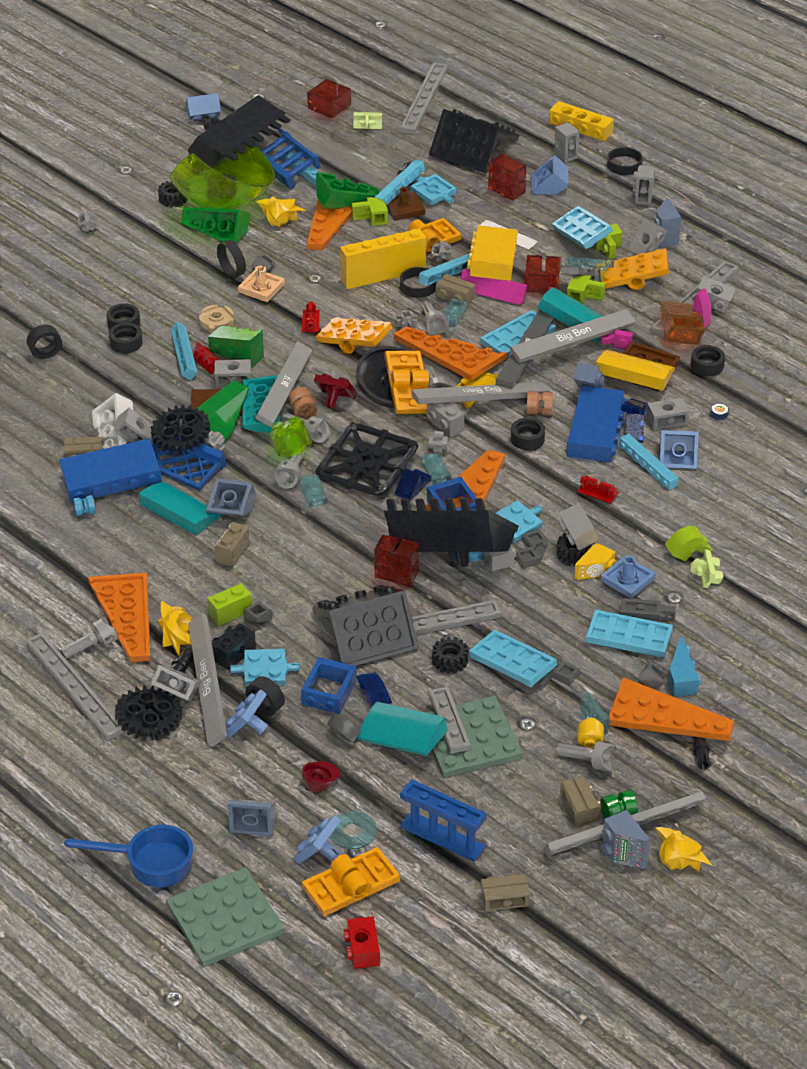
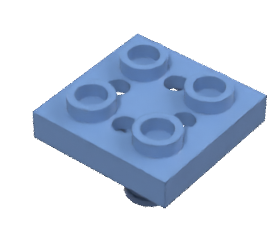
[601,556,656,599]
[225,689,268,738]
[293,815,341,864]

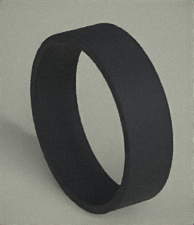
[607,147,643,175]
[217,240,246,278]
[400,267,437,298]

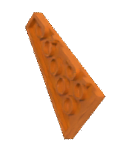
[307,200,352,250]
[394,327,507,381]
[426,450,505,510]
[88,573,151,662]
[607,677,734,741]

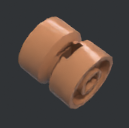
[288,387,317,420]
[527,391,553,416]

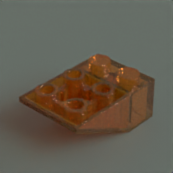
[659,301,705,344]

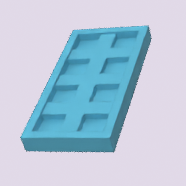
[552,206,613,249]
[480,310,556,358]
[586,610,673,658]
[469,630,557,687]

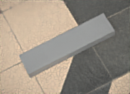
[428,687,471,754]

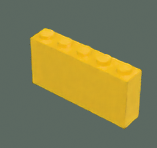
[467,225,518,281]
[340,228,426,289]

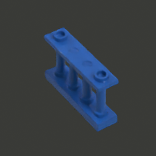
[250,129,321,190]
[400,779,486,862]

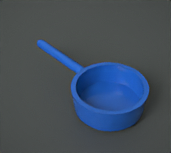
[64,825,193,888]

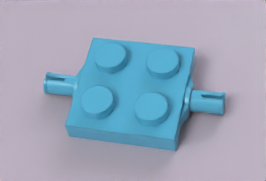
[411,174,457,206]
[496,500,543,543]
[231,649,300,687]

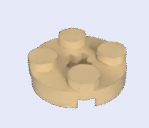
[199,305,234,334]

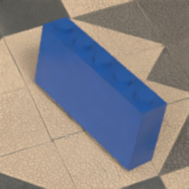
[567,385,627,462]
[59,438,162,503]

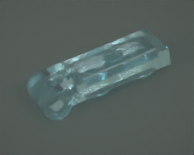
[565,257,614,271]

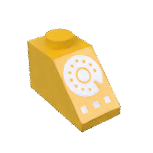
[574,543,616,580]

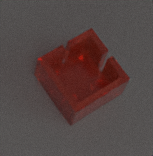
[307,79,351,118]
[488,153,526,201]
[524,255,561,293]
[374,534,419,587]

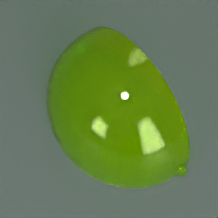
[169,146,275,209]

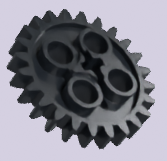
[150,404,211,455]
[115,685,182,740]

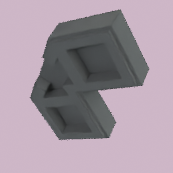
[561,267,595,278]
[515,529,548,569]
[533,661,580,690]

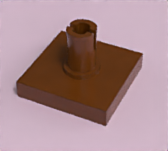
[386,187,425,221]

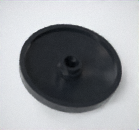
[356,346,425,408]

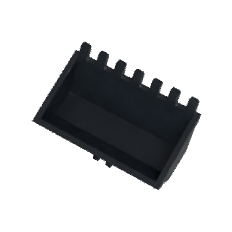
[188,95,291,175]
[384,498,519,567]

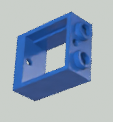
[427,477,477,510]
[301,657,357,714]

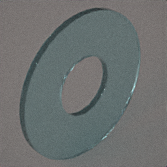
[329,811,377,850]

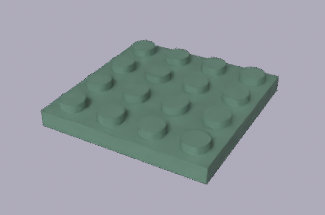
[424,696,523,778]
[166,867,285,967]

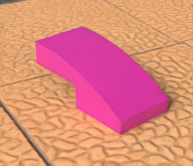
[693,288,711,330]

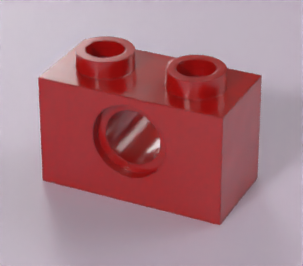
[343,916,380,969]

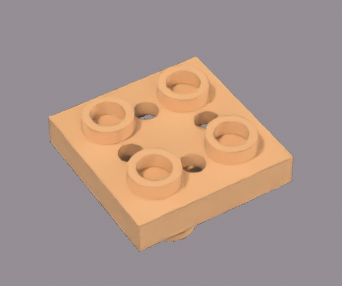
[238,266,285,302]

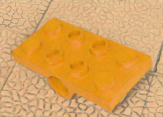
[408,218,462,253]
[600,248,669,290]
[316,317,392,354]
[384,351,429,414]
[302,847,400,917]

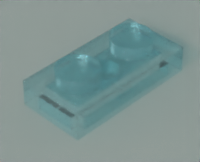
[443,298,468,327]
[421,453,451,485]
[299,474,328,507]
[580,692,610,735]

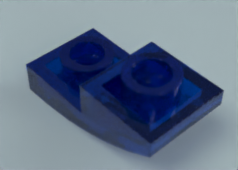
[622,398,648,416]
[357,672,392,708]

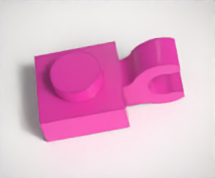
[601,330,633,350]

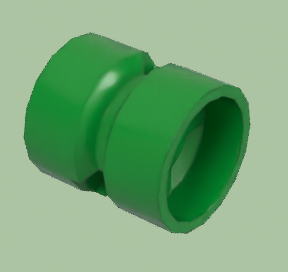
[600,790,638,819]

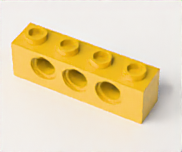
[549,101,614,141]

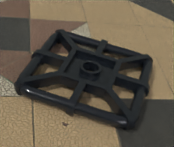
[315,422,419,497]

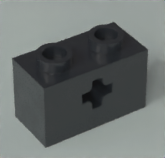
[213,623,256,671]

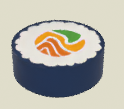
[710,403,729,420]

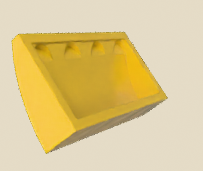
[596,350,675,391]

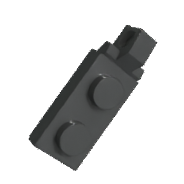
[620,598,676,620]

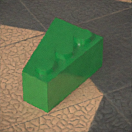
[208,326,264,368]

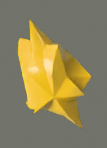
[256,196,307,227]
[157,601,192,656]
[655,827,713,871]

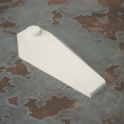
[92,393,133,449]

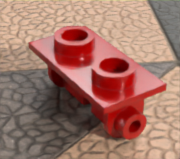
[302,301,320,333]
[193,342,219,375]
[577,475,619,504]

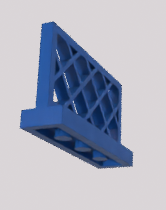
[153,434,226,491]

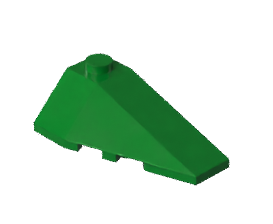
[316,172,381,209]
[181,207,250,243]
[198,380,249,444]

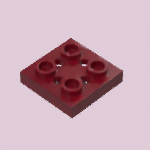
[314,373,357,409]

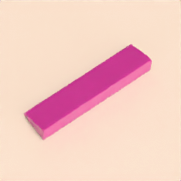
[460,269,527,305]

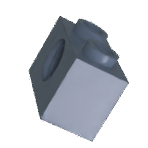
[573,362,605,388]

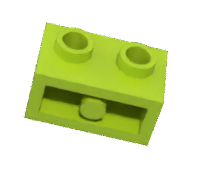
[207,583,252,626]

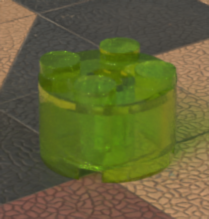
[270,416,312,457]

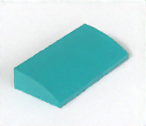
[538,287,603,343]
[243,375,281,433]
[139,482,221,536]
[358,702,448,756]

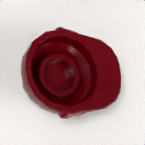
[302,761,341,793]

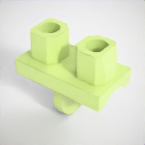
[353,112,382,129]
[690,550,723,588]

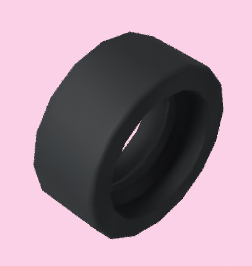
[107,303,140,329]
[109,323,143,353]
[26,324,62,359]
[691,345,725,376]
[511,418,545,450]
[245,676,285,716]

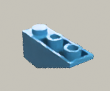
[668,637,701,697]

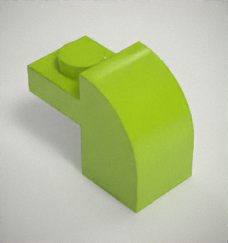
[352,197,388,226]
[596,223,623,259]
[567,275,606,304]
[665,526,713,561]

